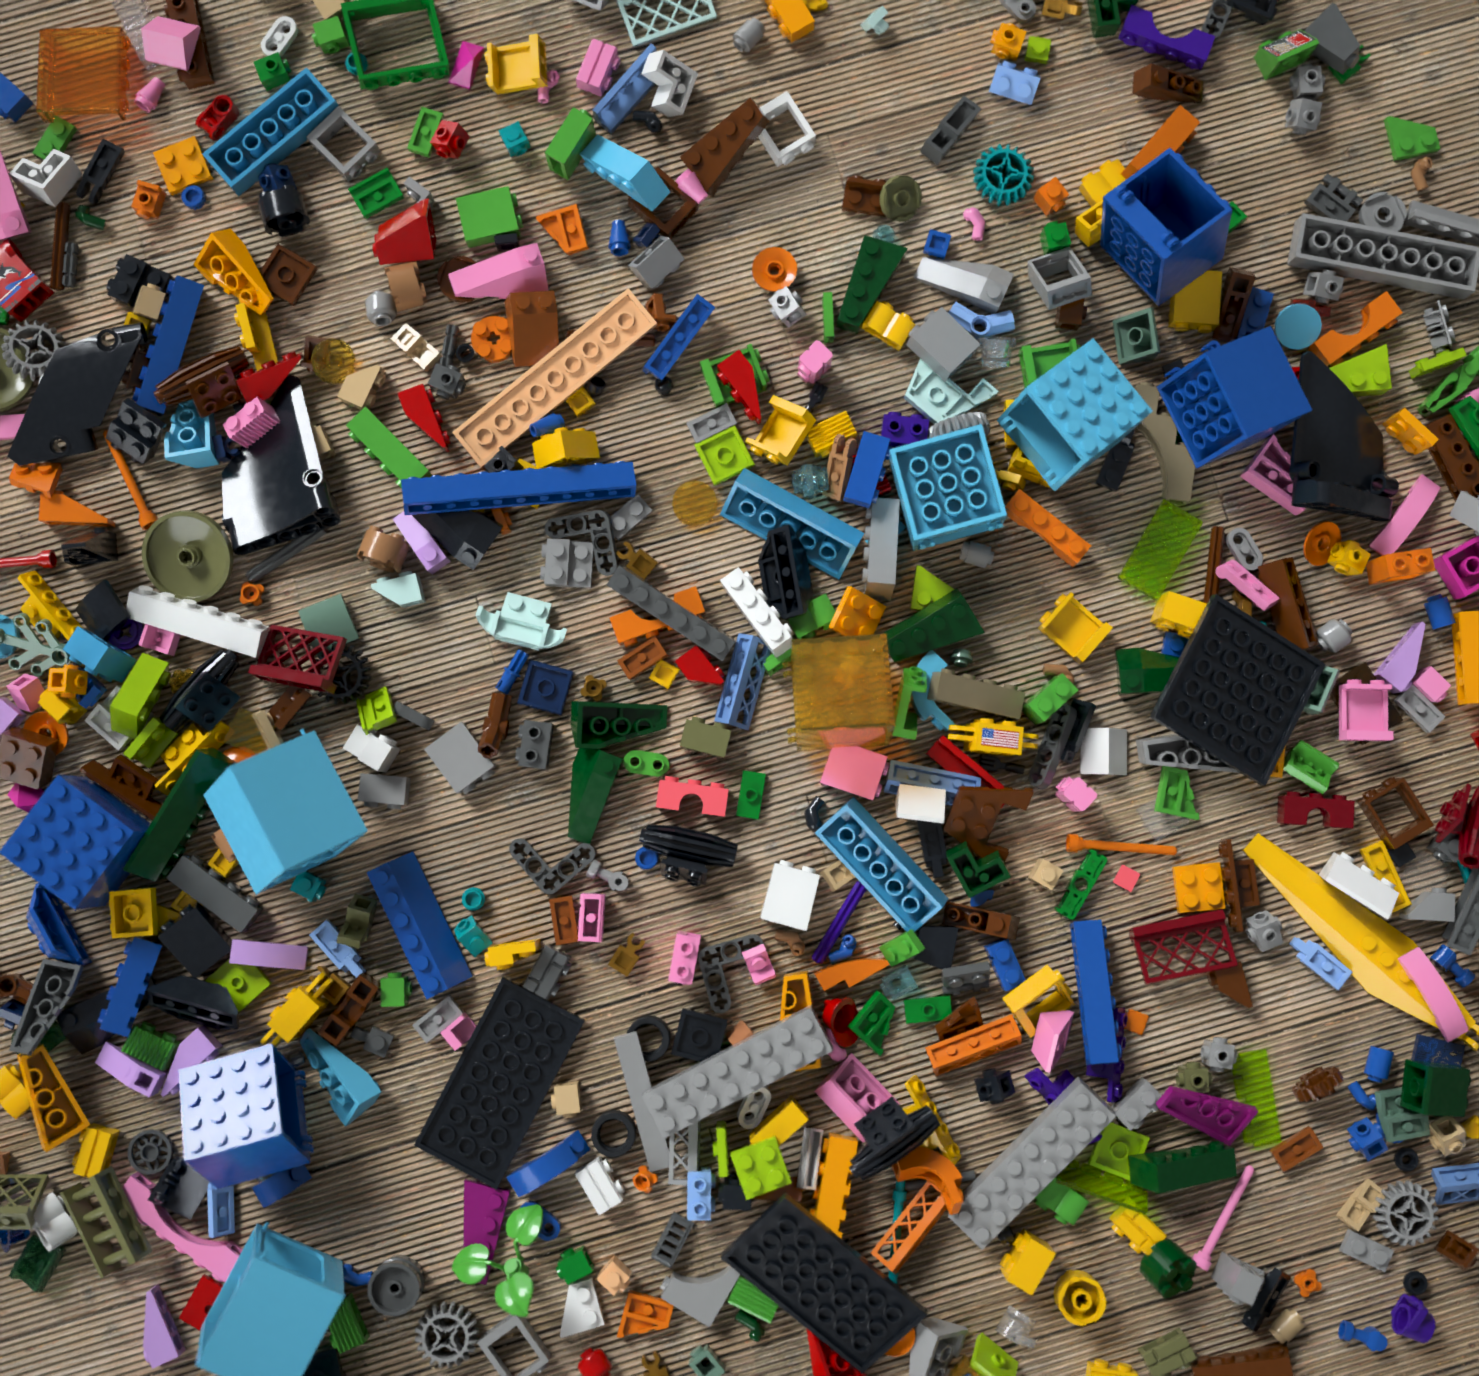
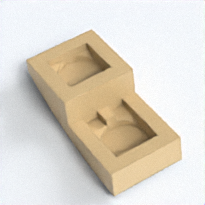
[391,323,442,372]
[820,860,855,891]
[1336,1178,1386,1232]

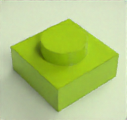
[1024,36,1051,64]

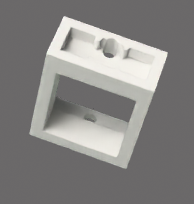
[758,91,816,167]

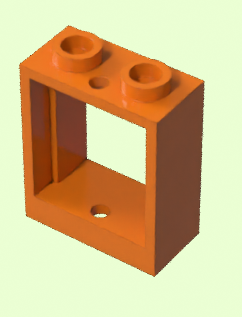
[1366,548,1435,585]

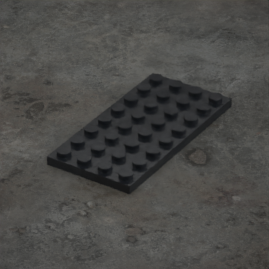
[414,977,585,1190]
[721,1192,928,1374]

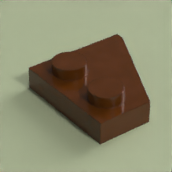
[935,997,984,1042]

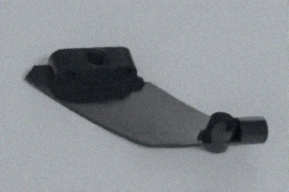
[7,322,148,466]

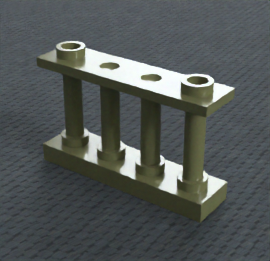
[60,1166,153,1278]

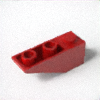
[716,349,761,424]
[236,351,303,403]
[397,384,451,452]

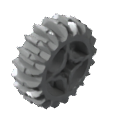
[1,320,67,381]
[928,412,990,438]
[1372,1180,1439,1246]
[415,1301,479,1369]

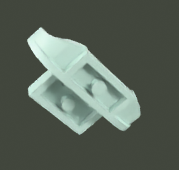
[475,592,567,651]

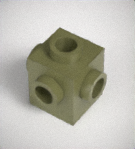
[1176,1062,1212,1093]

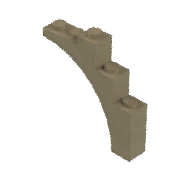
[1134,382,1195,506]

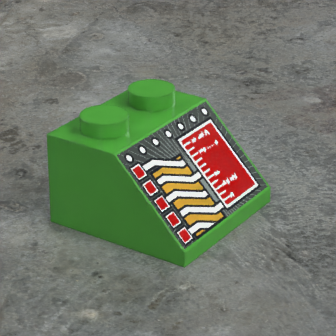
[1254,29,1319,81]

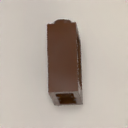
[628,167,699,240]
[1357,776,1434,849]

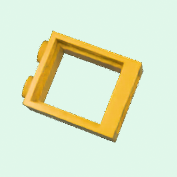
[1002,965,1075,1038]
[749,1095,809,1146]

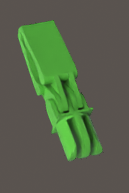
[1417,346,1479,418]

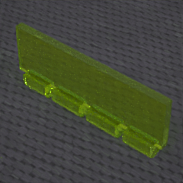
[1232,1048,1281,1147]
[1056,1159,1148,1215]

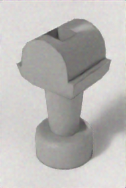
[586,859,629,891]

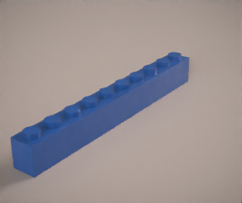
[401,461,636,515]

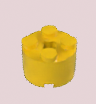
[1054,1270,1106,1326]

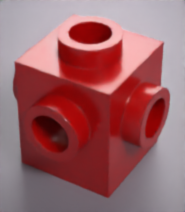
[430,120,470,159]

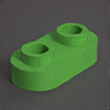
[623,750,670,777]

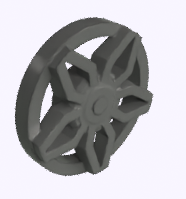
[128,1129,174,1175]

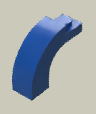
[506,1130,591,1197]

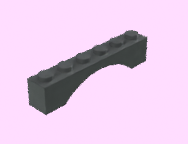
[606,565,736,661]

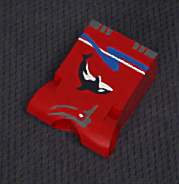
[0,238,55,323]

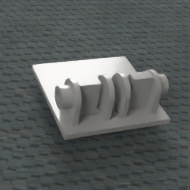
[1423,300,1456,354]

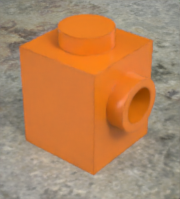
[1033,177,1069,216]

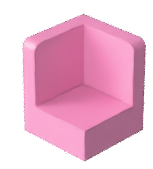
[6,674,45,712]
[441,1012,476,1051]

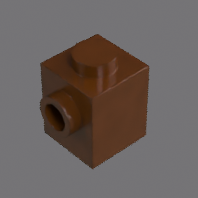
[1055,298,1087,331]

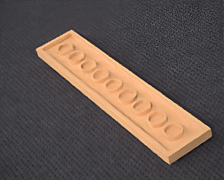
[452,288,658,469]

